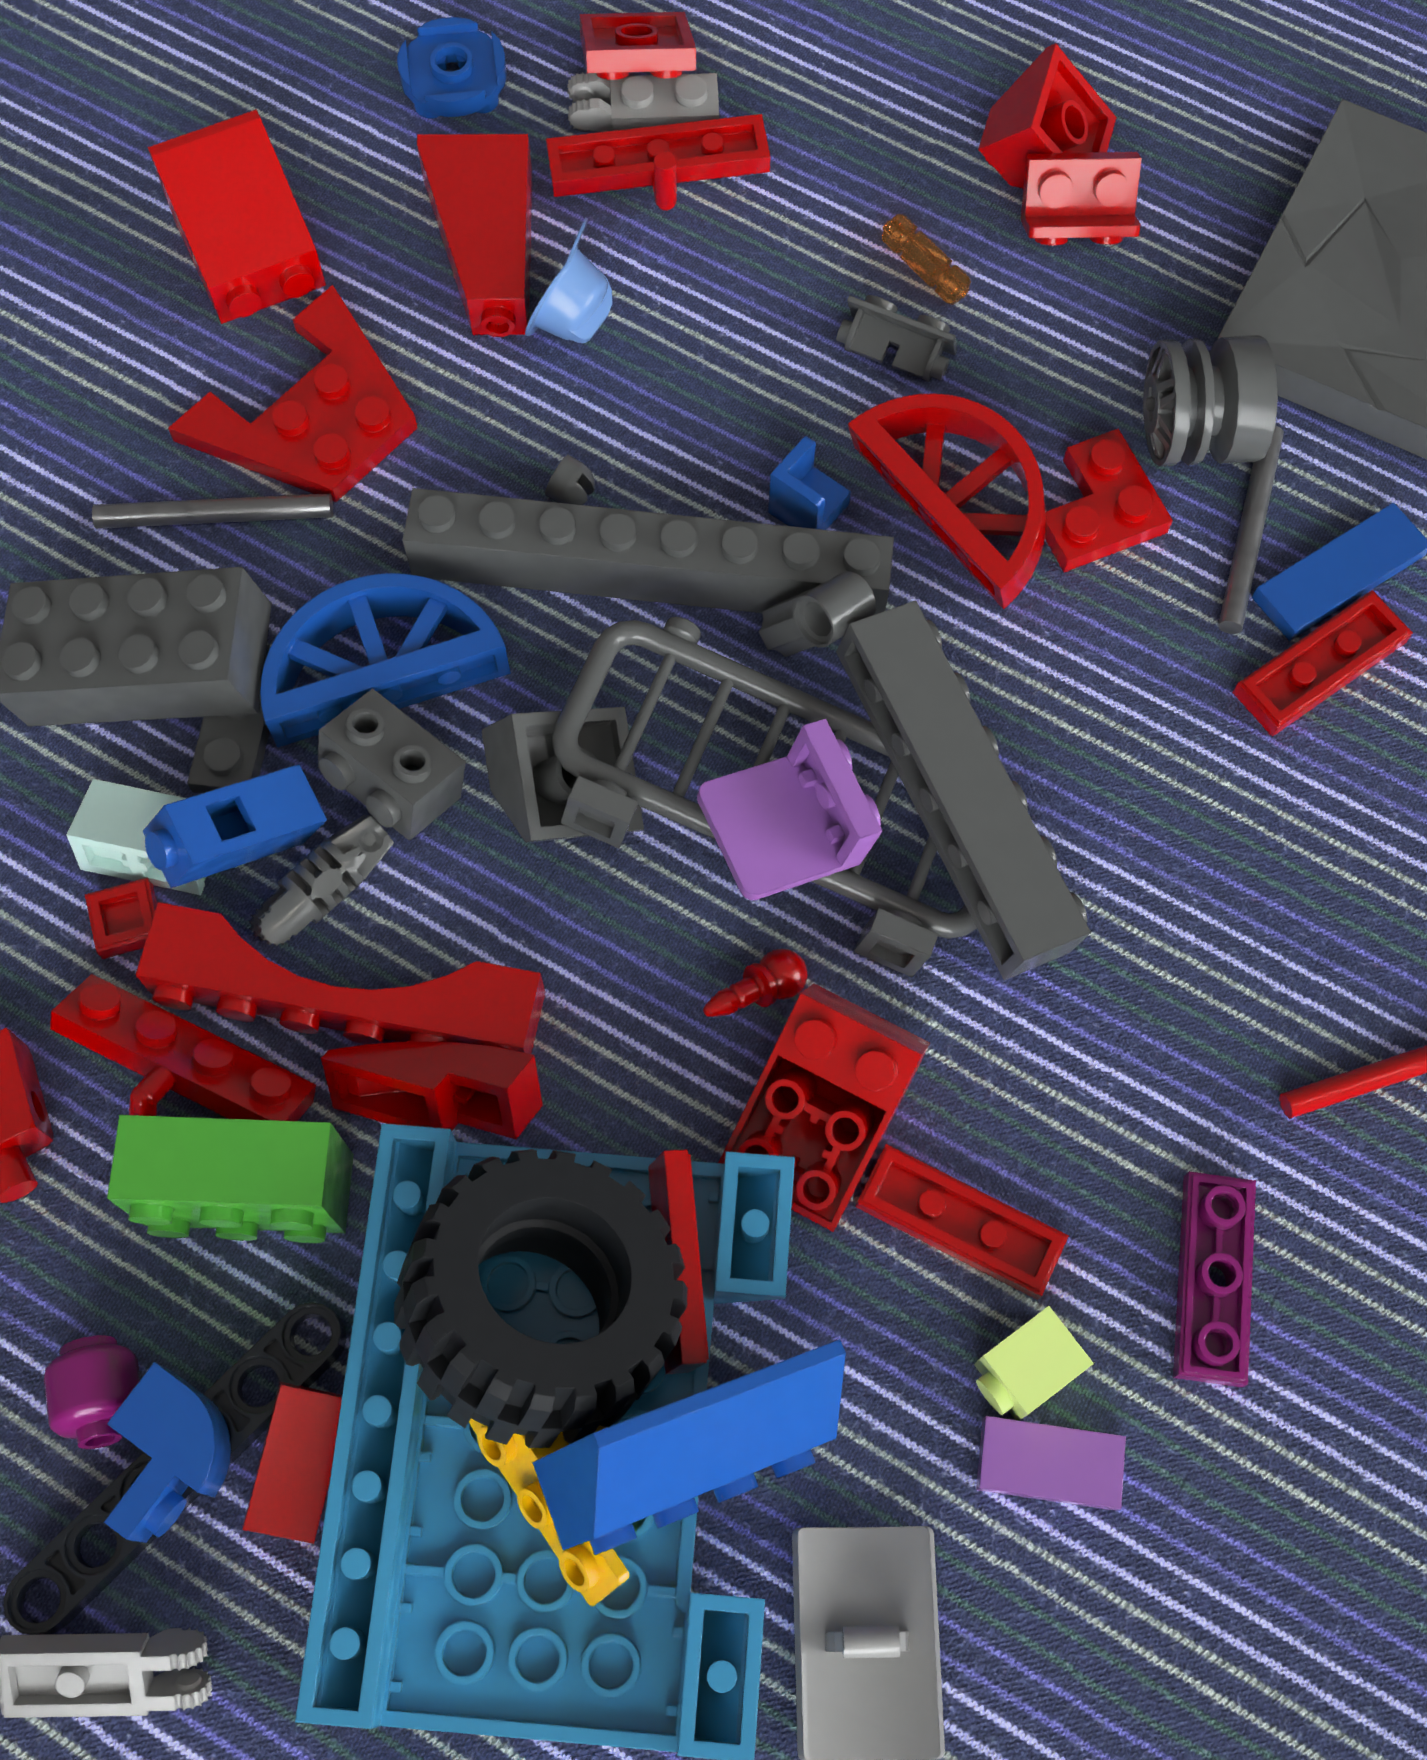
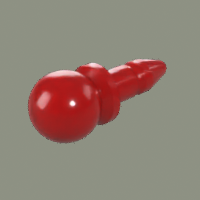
[703,949,808,1017]

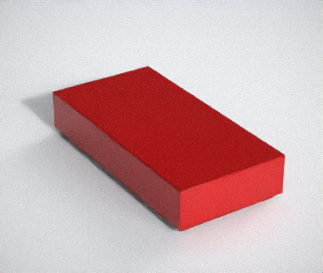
[243,1382,342,1544]

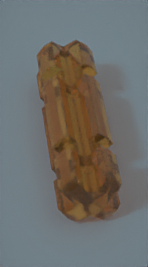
[881,214,971,305]

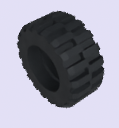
[394,1149,688,1448]

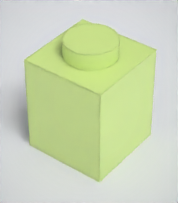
[974,1306,1094,1421]

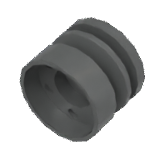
[1143,335,1278,467]

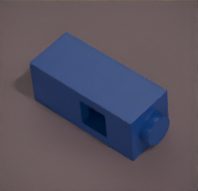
[143,764,327,888]

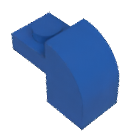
[104,1362,231,1543]

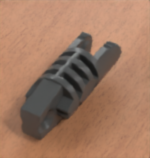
[249,815,394,946]

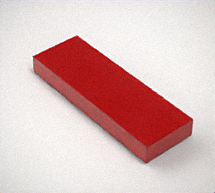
[1232,590,1413,737]
[855,1144,1069,1300]
[648,1150,709,1374]

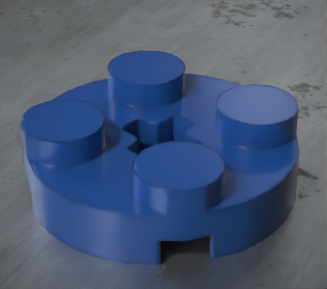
[397,17,507,119]

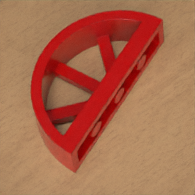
[848,393,1046,609]

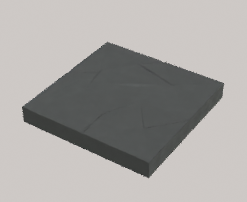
[1217,99,1427,459]

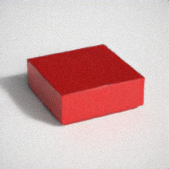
[85,877,157,959]

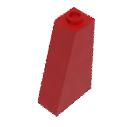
[417,134,532,337]

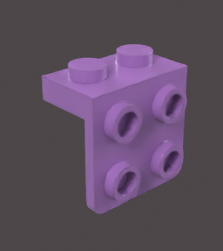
[697,719,882,900]

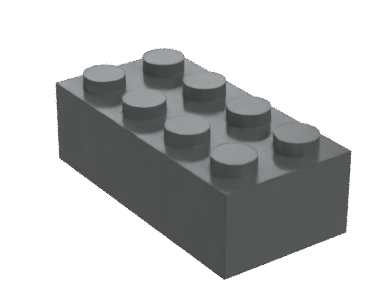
[0,567,272,726]

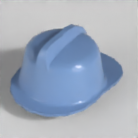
[525,217,612,343]

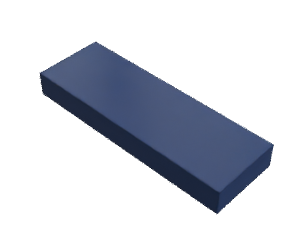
[1252,503,1427,641]

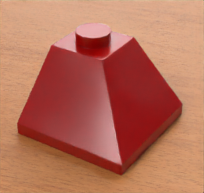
[978,43,1117,189]

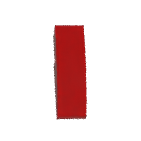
[321,1041,543,1139]

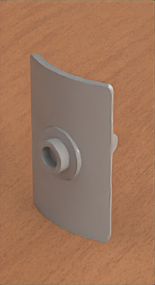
[792,1526,945,1760]

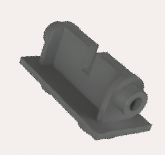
[836,295,957,382]

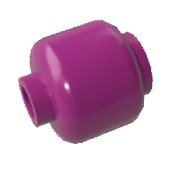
[44,1335,141,1449]

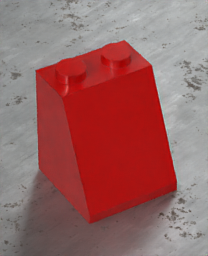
[147,109,326,324]

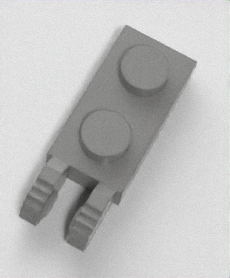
[568,72,719,132]
[0,1628,212,1718]

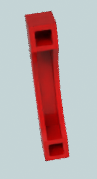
[135,902,546,1054]

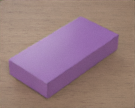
[976,1416,1126,1511]

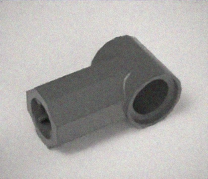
[758,571,876,657]

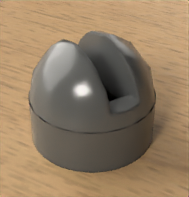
[545,454,595,505]

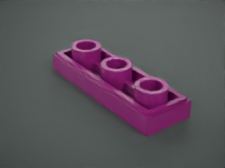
[1173,1171,1256,1388]

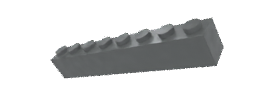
[402,488,894,615]

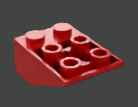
[718,983,930,1232]

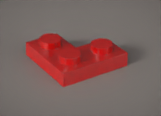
[1045,428,1173,572]

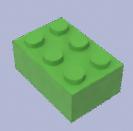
[107,1115,354,1243]

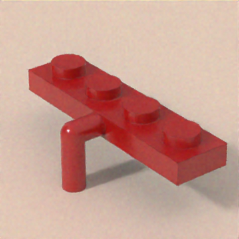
[546,114,771,211]
[50,974,316,1121]

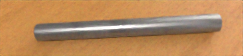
[1218,426,1284,634]
[92,493,333,529]

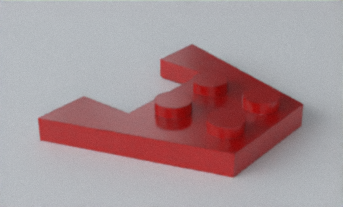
[168,285,418,502]

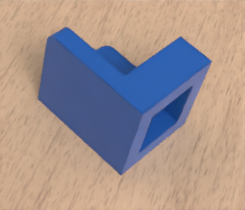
[768,436,851,530]

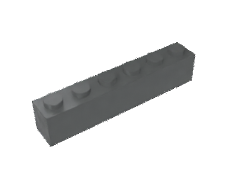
[836,600,1091,981]

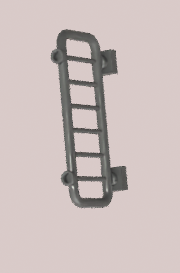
[552,617,977,977]

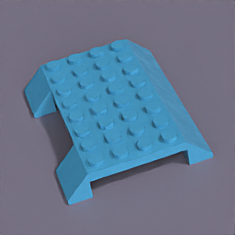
[295,1123,795,1760]

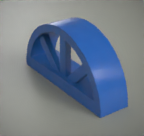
[260,573,511,748]

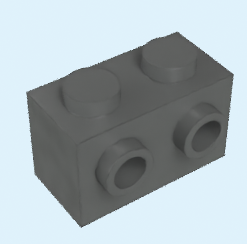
[318,688,466,841]

